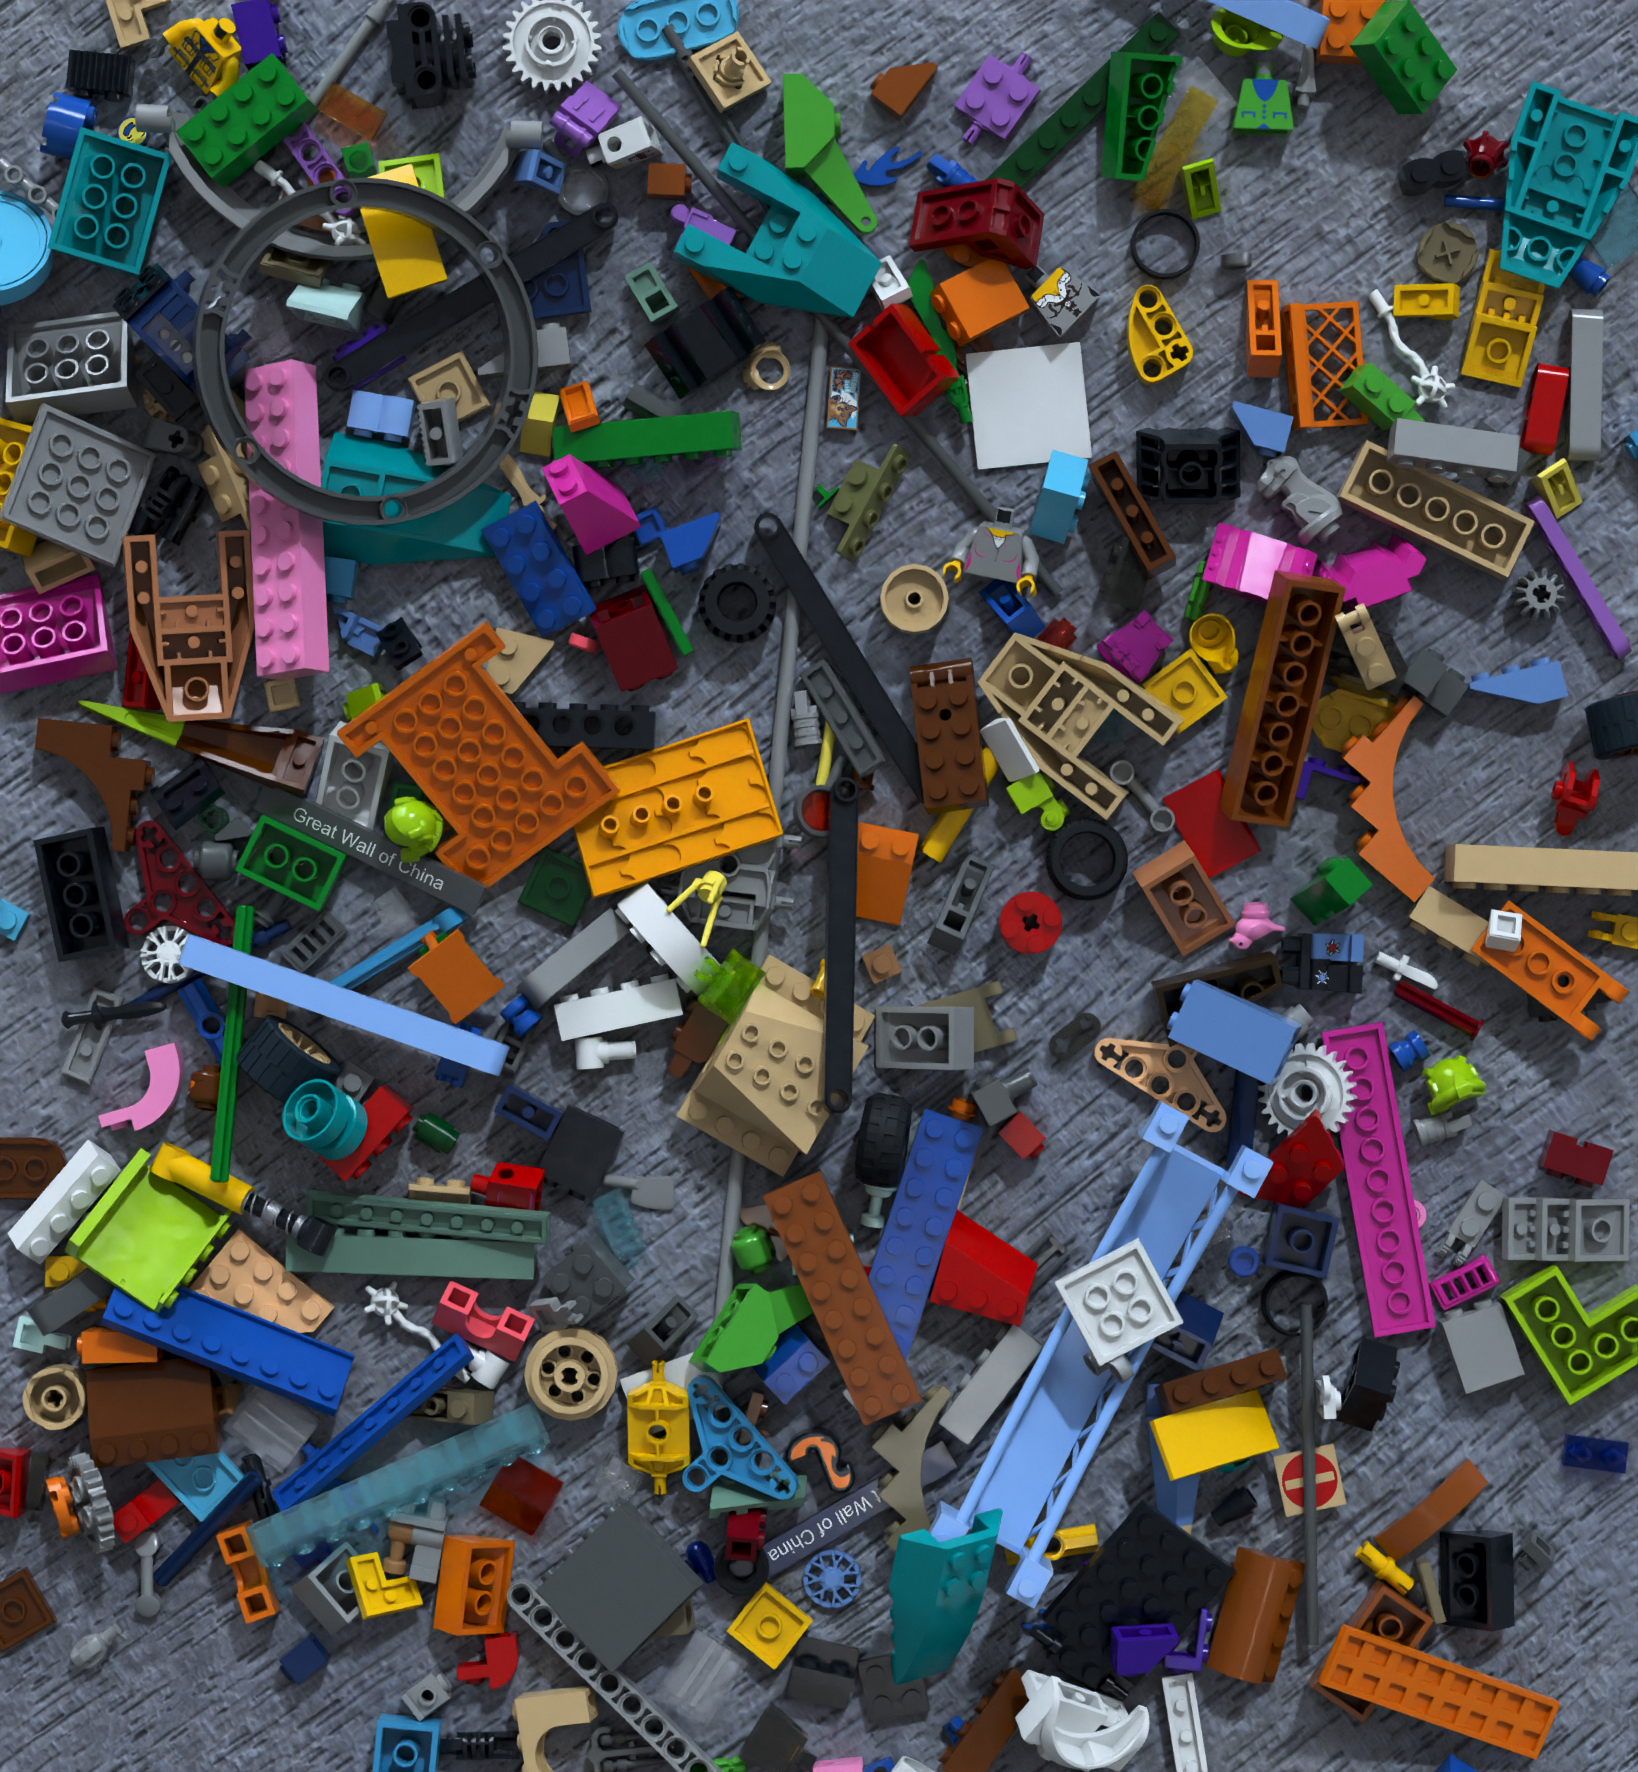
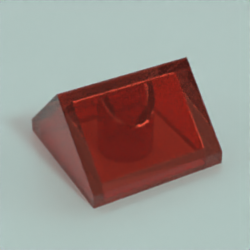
[479,1451,564,1536]

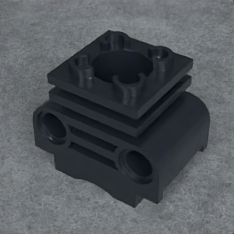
[386,2,477,110]

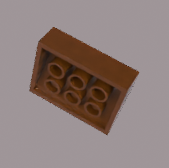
[85,1357,223,1469]

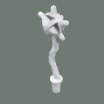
[254,160,366,246]
[1367,289,1455,409]
[364,1281,471,1384]

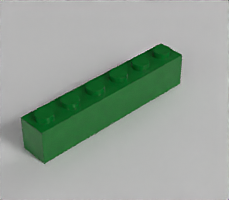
[552,411,742,469]

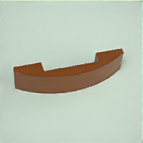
[1374,1458,1489,1561]

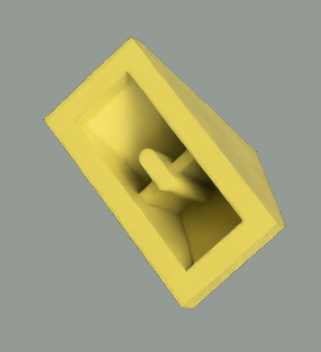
[520,391,560,457]
[1530,458,1582,519]

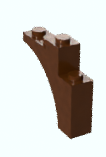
[35,718,155,852]

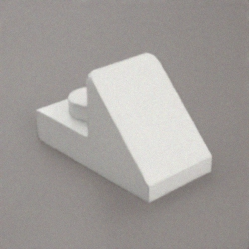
[870,255,913,311]

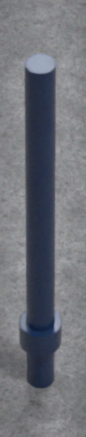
[127,919,292,1004]

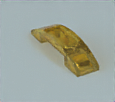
[1131,86,1219,210]

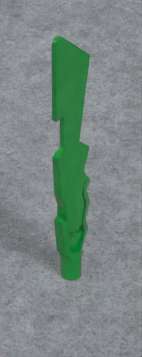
[907,259,974,425]

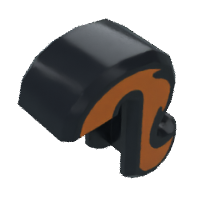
[785,1427,855,1493]

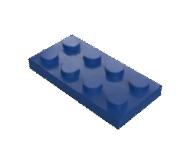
[481,500,597,638]

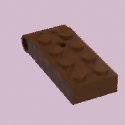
[910,658,989,815]

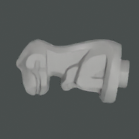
[1256,456,1345,545]

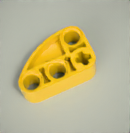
[1127,285,1193,386]

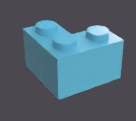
[1029,450,1091,544]

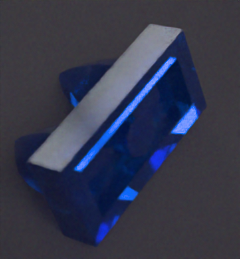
[1562,1433,1629,1474]

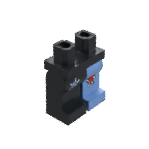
[1280,933,1364,994]

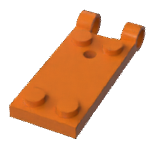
[1469,900,1629,1042]

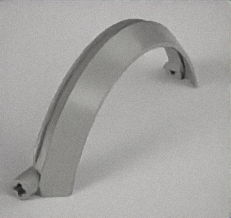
[135,104,544,261]

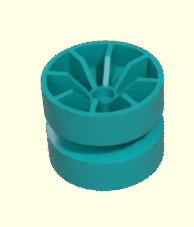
[282,1079,368,1160]

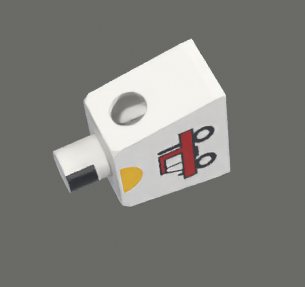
[586,116,663,169]

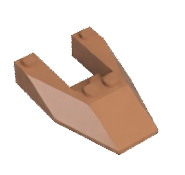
[122,530,255,722]

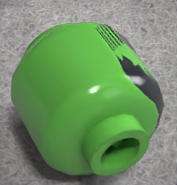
[730,1225,776,1274]

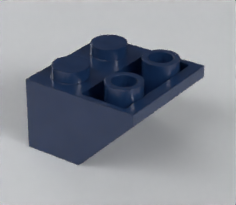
[1150,1285,1224,1372]

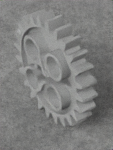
[67,1452,115,1554]

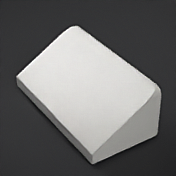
[980,718,1039,782]

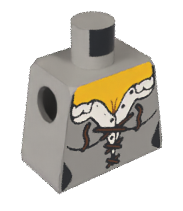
[1024,264,1101,341]

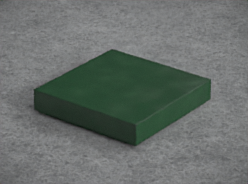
[517,846,591,928]

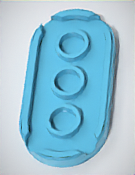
[617,0,739,62]

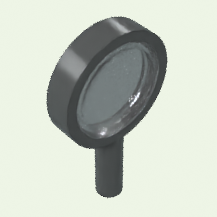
[543,139,610,217]

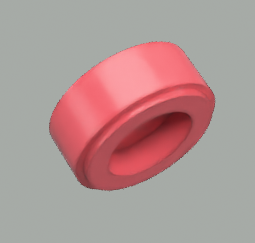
[568,633,600,654]

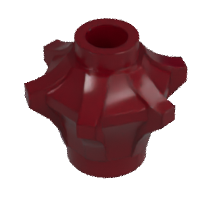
[1463,131,1508,179]

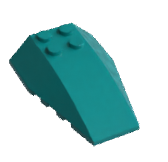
[1499,81,1638,289]
[889,1508,1003,1686]

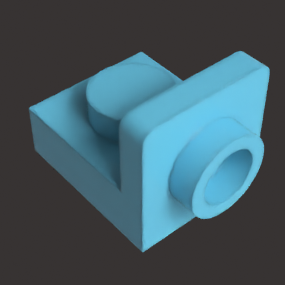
[0,897,31,941]

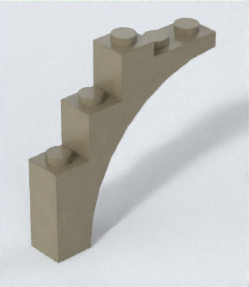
[871,1382,952,1552]

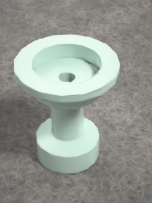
[860,1184,898,1228]

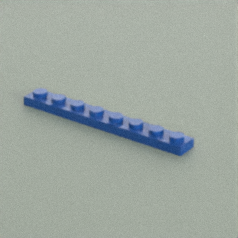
[272,1333,474,1518]

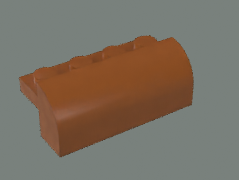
[1206,1546,1305,1684]

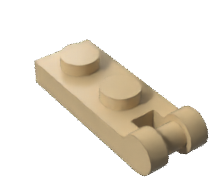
[1334,603,1397,690]

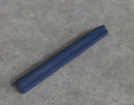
[153,1471,264,1586]

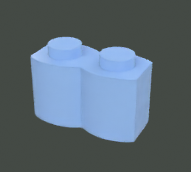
[347,390,417,444]

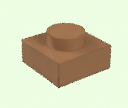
[862,943,902,984]

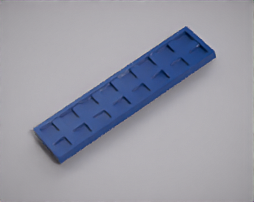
[868,1108,984,1360]

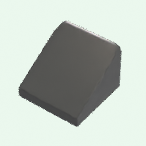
[214,818,253,841]

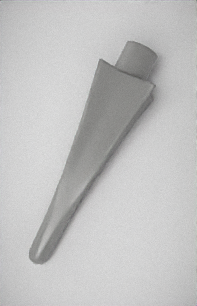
[1292,45,1316,109]

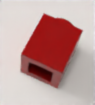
[997,1110,1046,1160]

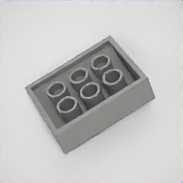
[5,311,138,423]

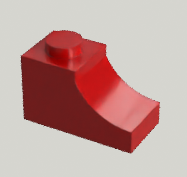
[113,1479,181,1544]

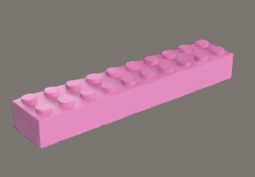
[244,359,330,680]

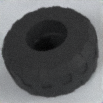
[855,1093,912,1188]

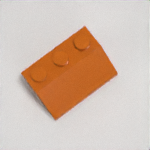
[433,1535,515,1636]

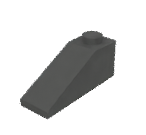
[927,853,995,955]

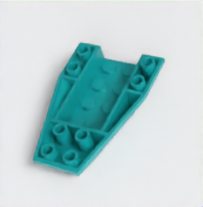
[321,432,512,565]

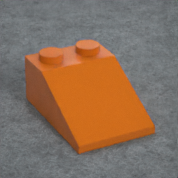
[856,822,919,925]

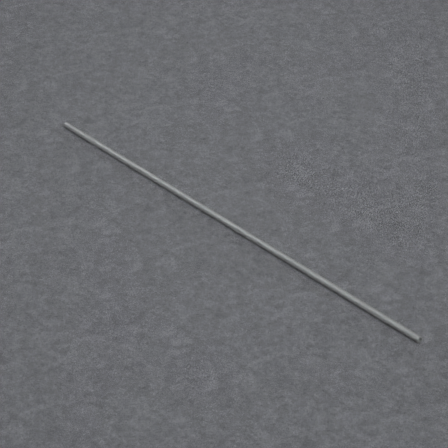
[696,206,841,1499]

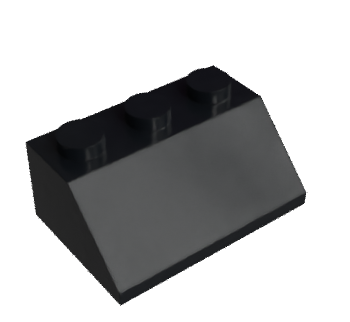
[1440,1530,1515,1632]

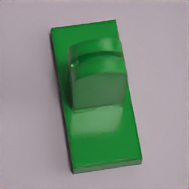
[815,484,839,510]

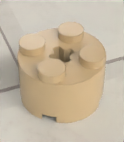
[23,1364,88,1430]

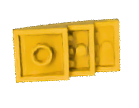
[360,163,448,299]
[1460,248,1545,388]
[1149,1389,1280,1481]

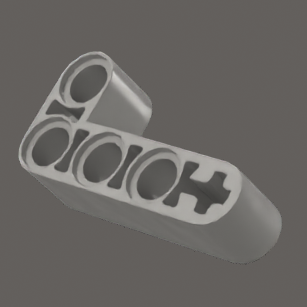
[516,907,631,1010]

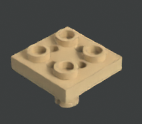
[686,31,772,113]

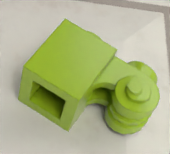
[1005,771,1071,831]

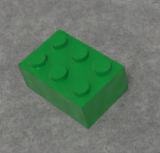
[1349,0,1457,114]
[235,814,350,911]

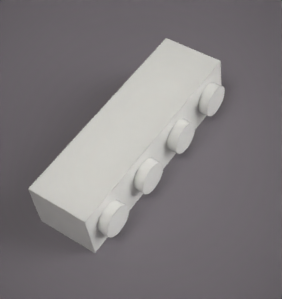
[554,973,684,1041]
[8,1140,121,1264]

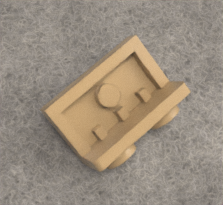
[408,1177,472,1204]

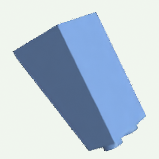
[1167,979,1303,1085]

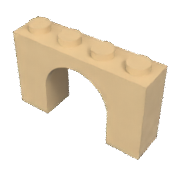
[512,1685,598,1772]

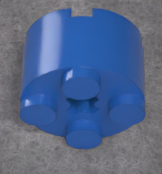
[40,92,98,160]

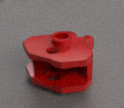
[1551,761,1600,837]

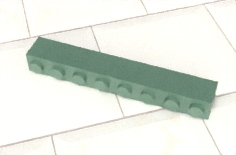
[285,1227,537,1280]

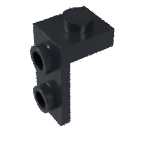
[376,617,423,671]

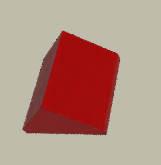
[0,1448,31,1518]

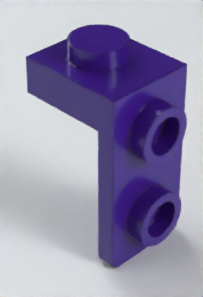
[1295,757,1362,800]
[1161,1606,1212,1674]

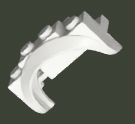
[1015,1670,1150,1772]

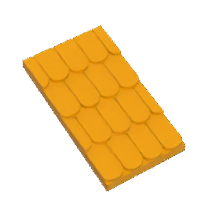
[572,718,783,899]

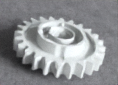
[503,0,602,94]
[1258,1043,1357,1136]

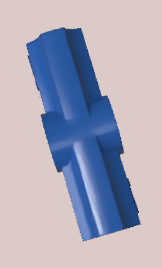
[177,977,226,1066]

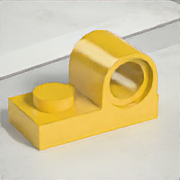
[1393,283,1460,320]

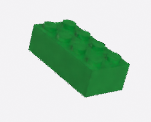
[176,53,319,188]

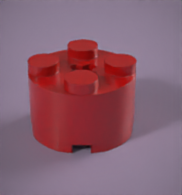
[998,892,1062,954]

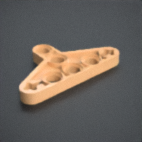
[1094,1038,1227,1132]

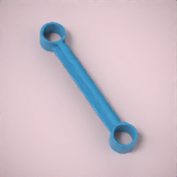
[306,906,468,1015]

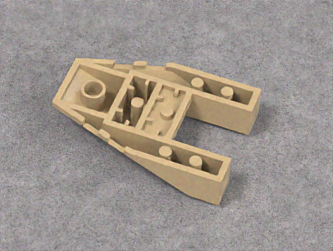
[977,632,1185,820]

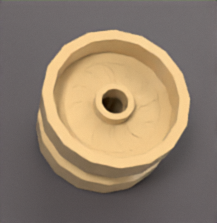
[880,564,949,635]

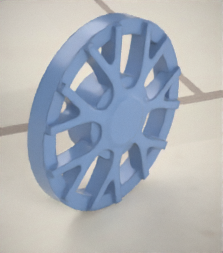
[803,1549,861,1608]

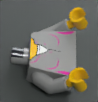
[942,507,1039,597]

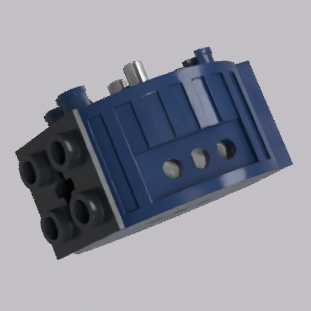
[112,263,252,395]

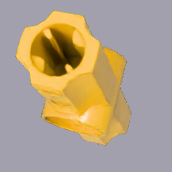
[1004,1523,1099,1565]

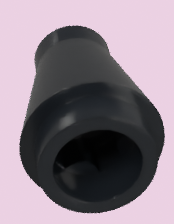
[1210,1485,1258,1527]

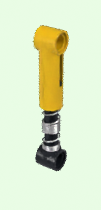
[149,1142,338,1257]

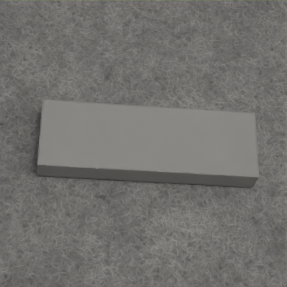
[61,987,125,1084]

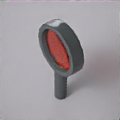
[793,755,849,838]

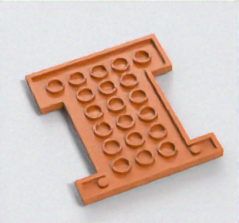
[337,621,620,889]

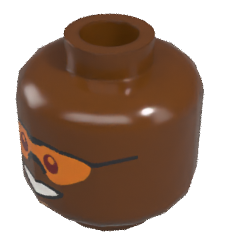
[188,1065,221,1111]

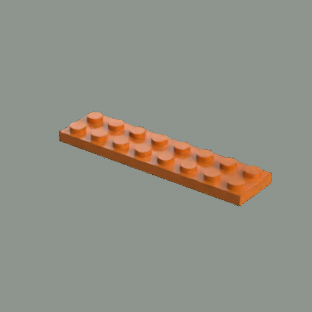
[1318,1624,1561,1760]

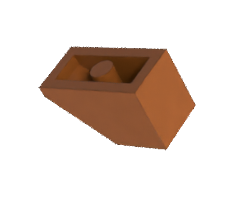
[870,62,938,121]

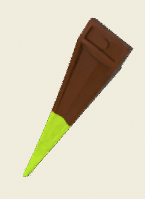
[78,700,324,796]

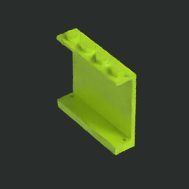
[65,1148,233,1314]

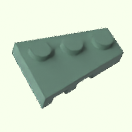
[709,1472,807,1518]

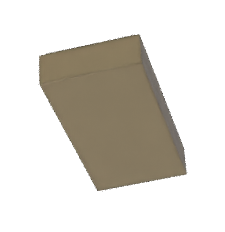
[1414,1557,1447,1624]

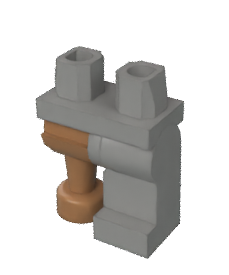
[382,1492,449,1584]

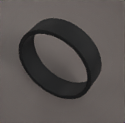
[1131,209,1200,280]

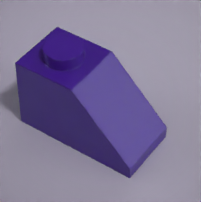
[1110,1623,1179,1677]

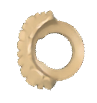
[743,341,790,390]

